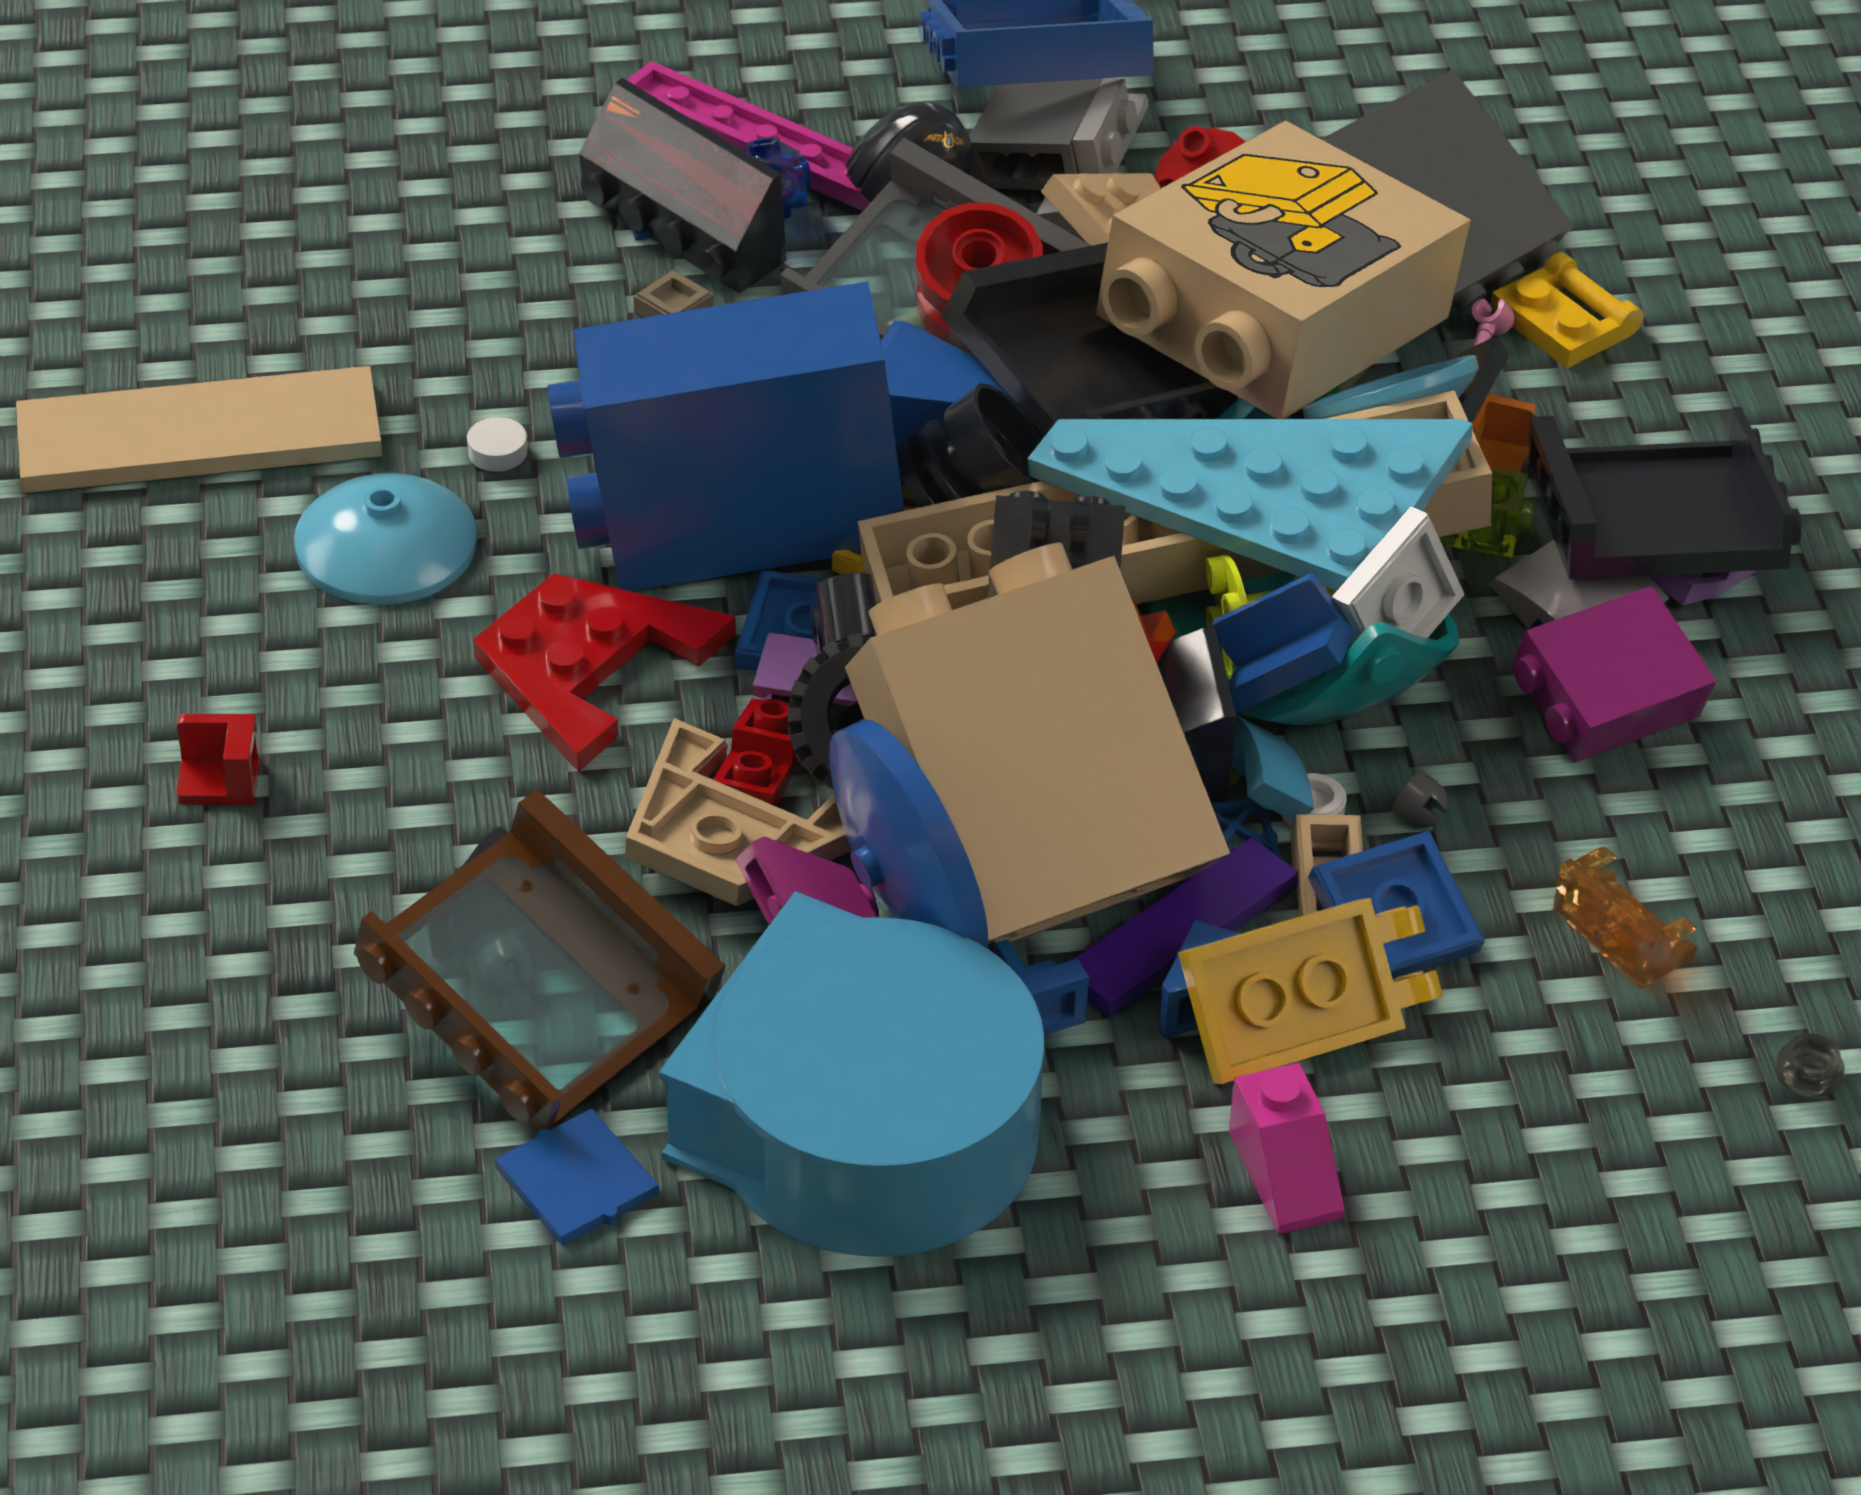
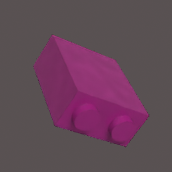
[1511,586,1717,763]

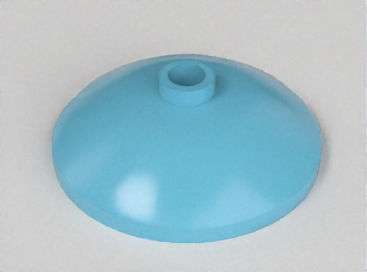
[1302,355,1479,419]
[294,473,477,605]

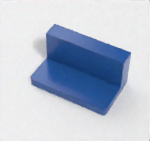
[1210,574,1356,713]

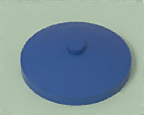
[829,719,988,949]

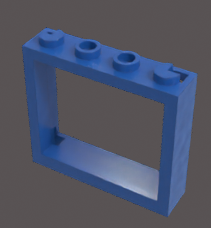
[919,0,1154,87]

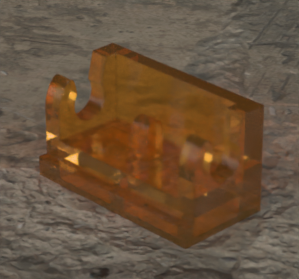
[1553,847,1697,989]

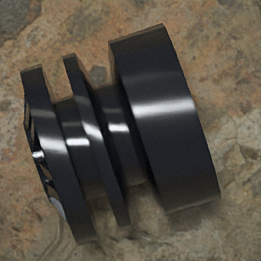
[896,383,1043,508]

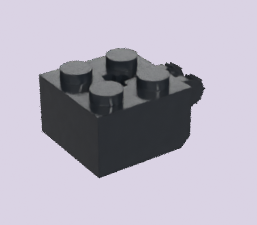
[987,491,1125,598]

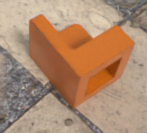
[1472,393,1536,484]

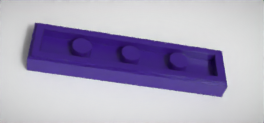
[1072,837,1299,1018]

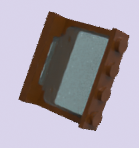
[354,789,726,1131]

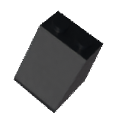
[1157,628,1236,803]

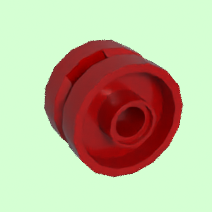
[916,203,1043,353]

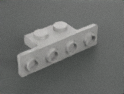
[1037,78,1149,230]

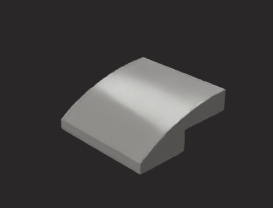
[1489,540,1669,630]

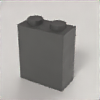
[969,78,1104,190]

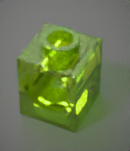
[1442,468,1536,558]

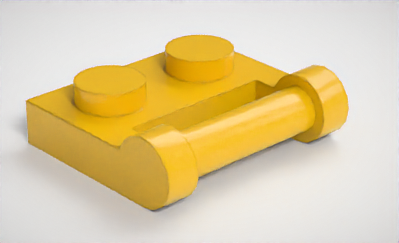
[1490,252,1644,369]

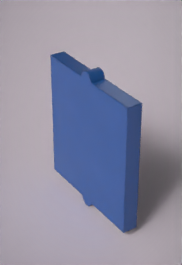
[495,1108,659,1246]

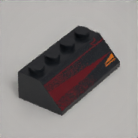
[579,78,787,294]

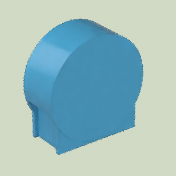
[659,891,1044,1257]

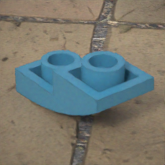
[1231,714,1314,821]

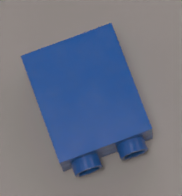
[547,281,904,591]

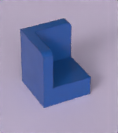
[993,939,1089,1035]

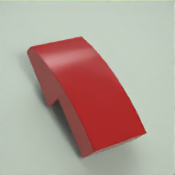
[713,698,798,807]

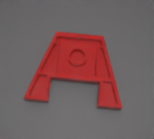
[473,573,736,772]

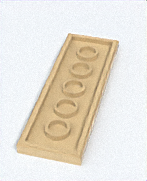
[16,366,382,493]

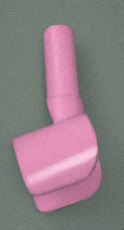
[1472,299,1515,347]

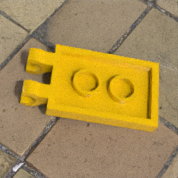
[1178,898,1443,1084]

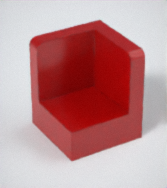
[176,714,261,805]

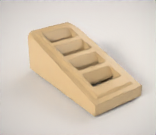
[1290,814,1363,917]

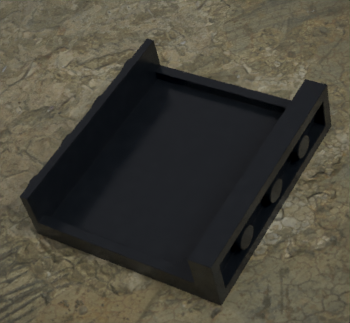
[941,242,1239,436]
[1527,407,1801,579]

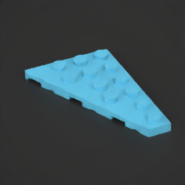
[1028,419,1473,591]

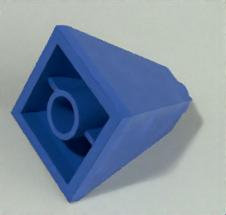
[881,320,1032,482]

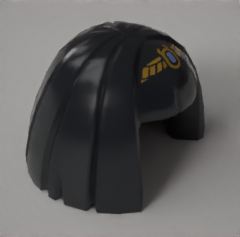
[845,102,974,202]

